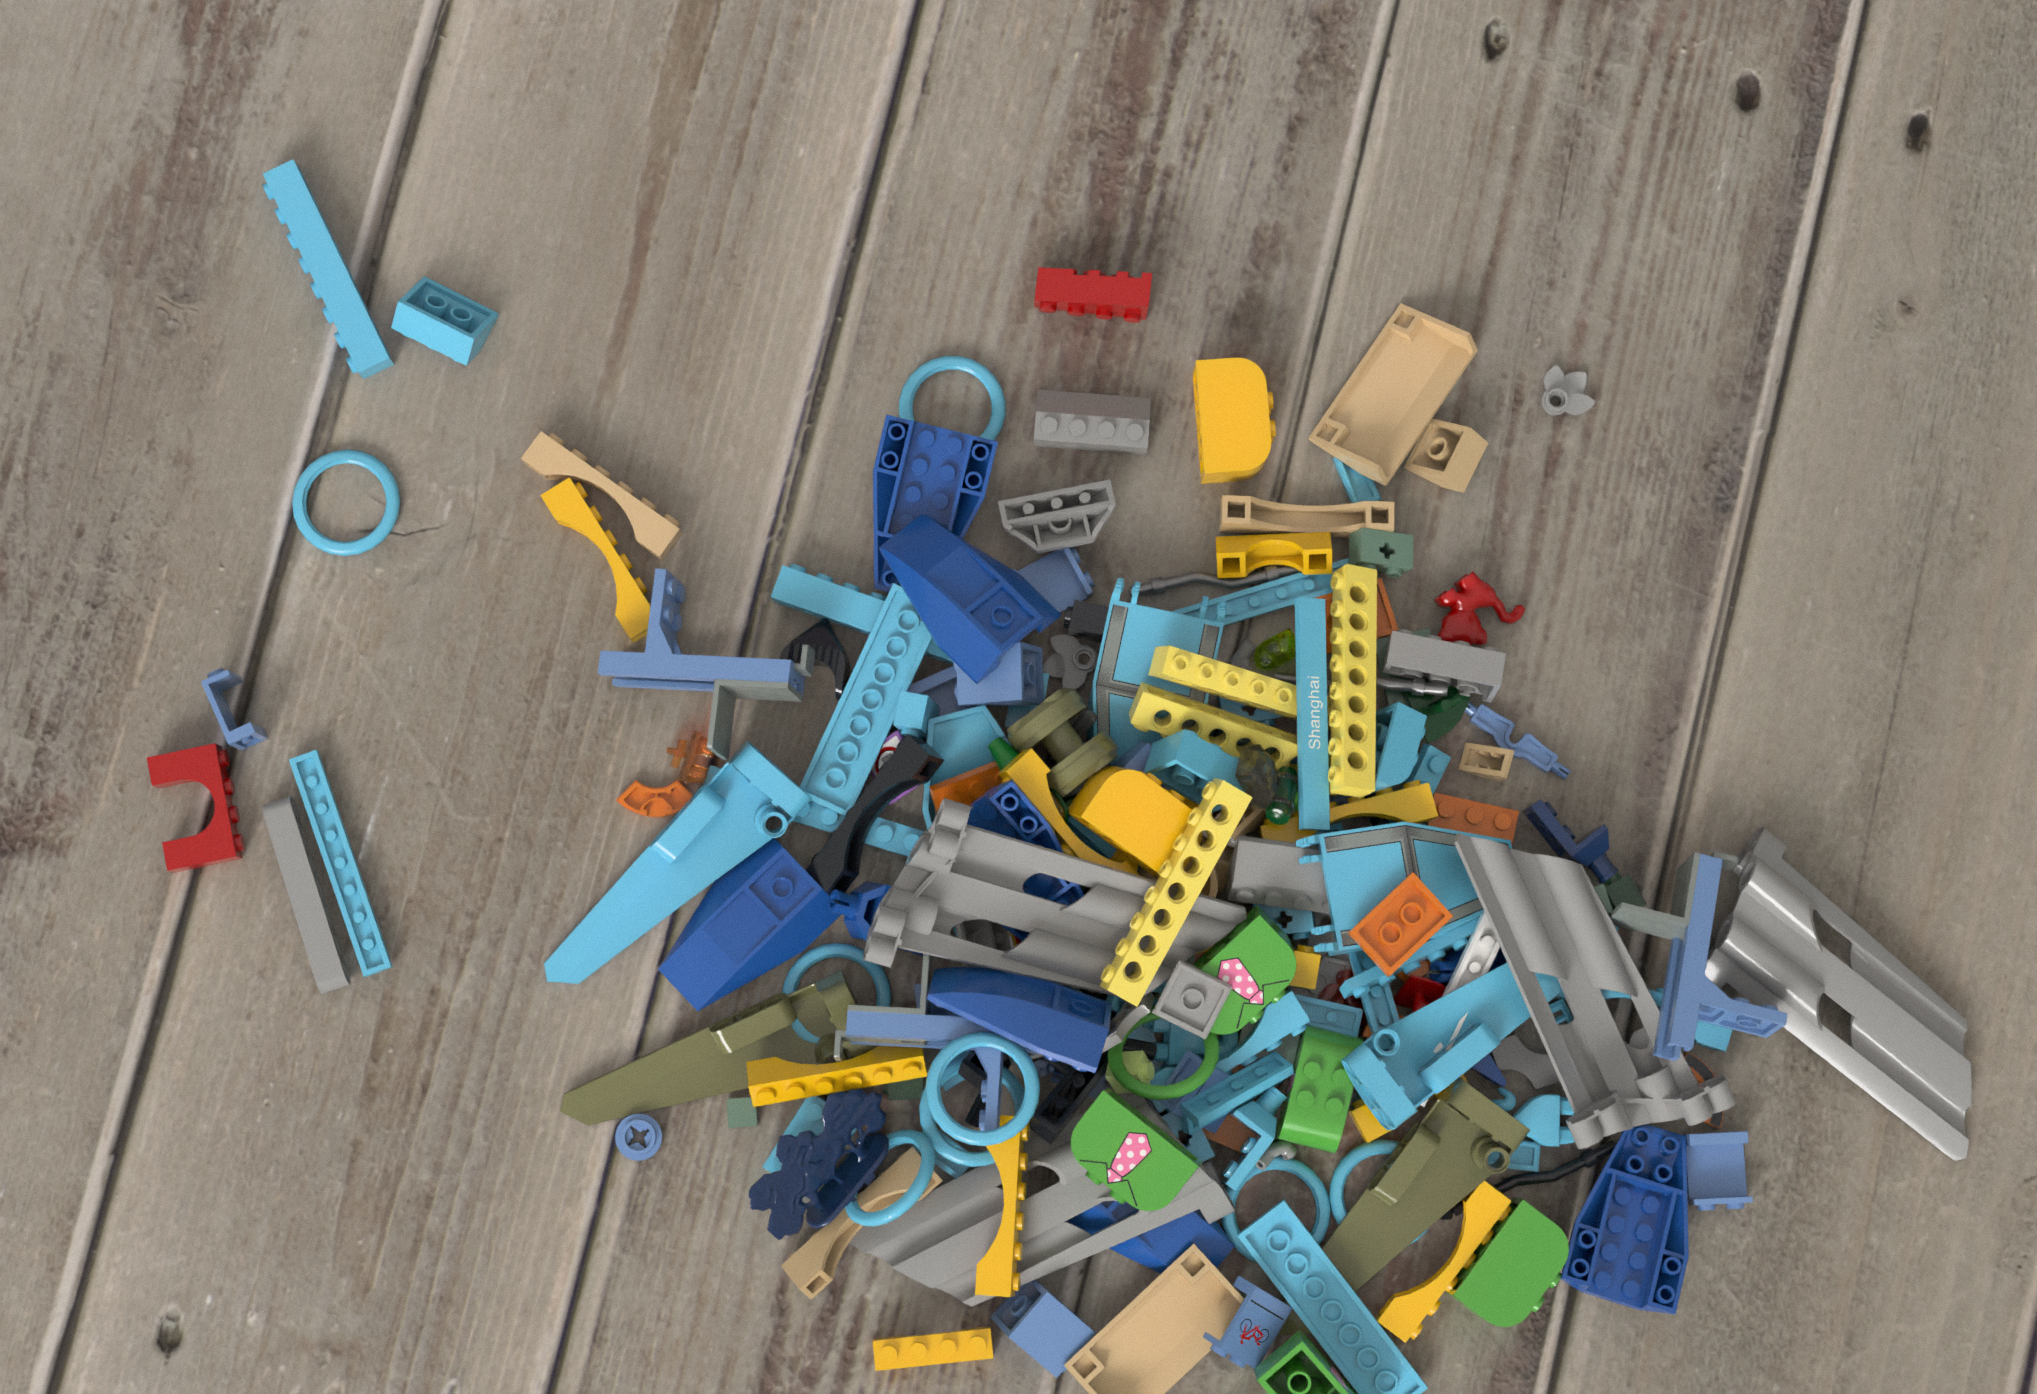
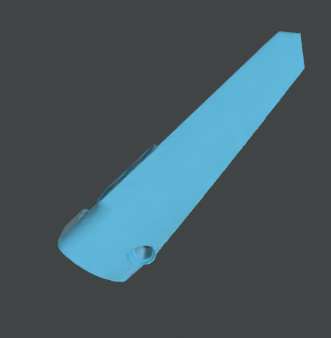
[544,740,812,984]
[1341,927,1618,1130]

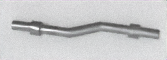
[1128,565,1300,598]
[1274,672,1448,696]

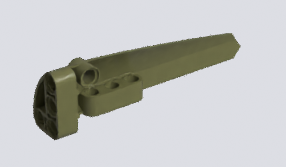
[560,969,877,1126]
[1277,1077,1530,1335]

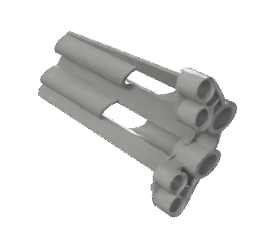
[863,798,1247,997]
[1705,827,1972,1161]
[1454,833,1736,1149]
[849,1080,1236,1307]

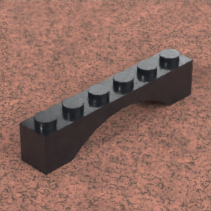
[805,734,944,893]

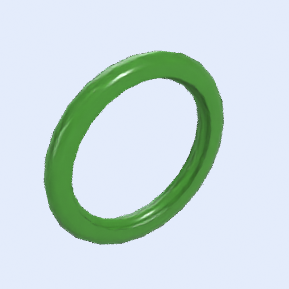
[1107,1006,1220,1100]

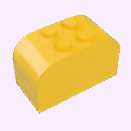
[1192,358,1276,484]
[1068,766,1202,884]

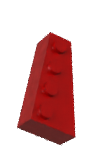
[1034,267,1152,323]

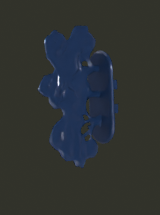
[749,1088,889,1240]

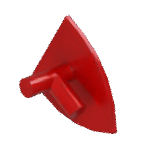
[1393,974,1446,1012]

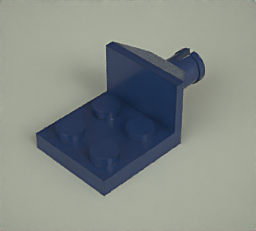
[1522,799,1619,884]

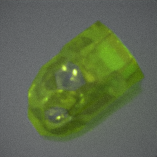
[1254,628,1296,670]

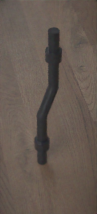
[1452,1140,1615,1216]

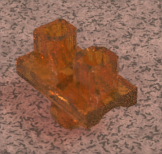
[666,730,714,785]

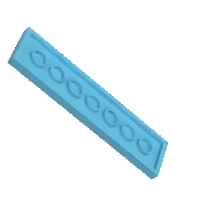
[800,583,932,816]
[1237,1198,1428,1394]

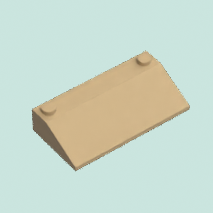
[1309,303,1478,486]
[1064,1244,1244,1394]

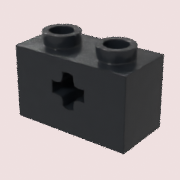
[1063,600,1109,643]

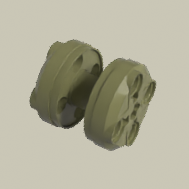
[1007,687,1118,798]

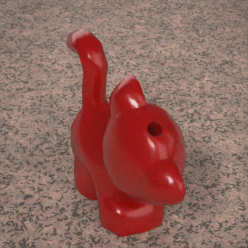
[1433,571,1525,646]

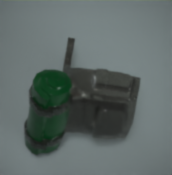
[1235,744,1298,825]

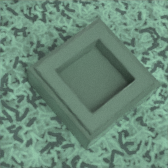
[727,1097,758,1128]

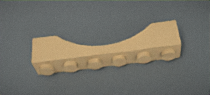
[521,431,682,561]
[1219,495,1395,538]
[781,1147,943,1300]

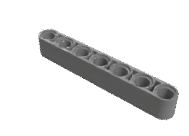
[262,796,351,994]

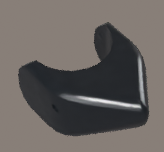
[780,619,850,701]

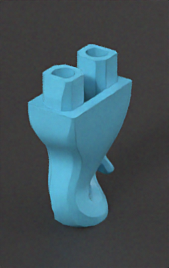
[1149,1019,1238,1065]
[1491,1087,1574,1147]

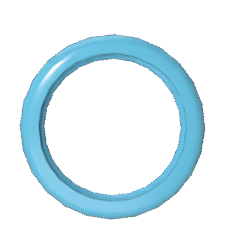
[899,356,1006,441]
[292,449,400,556]
[782,943,892,1043]
[925,1032,1040,1146]
[919,1057,1025,1167]
[845,1130,936,1227]
[1329,1139,1429,1245]
[1221,1156,1331,1263]

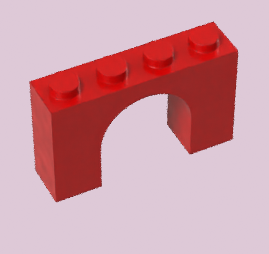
[147,743,245,873]

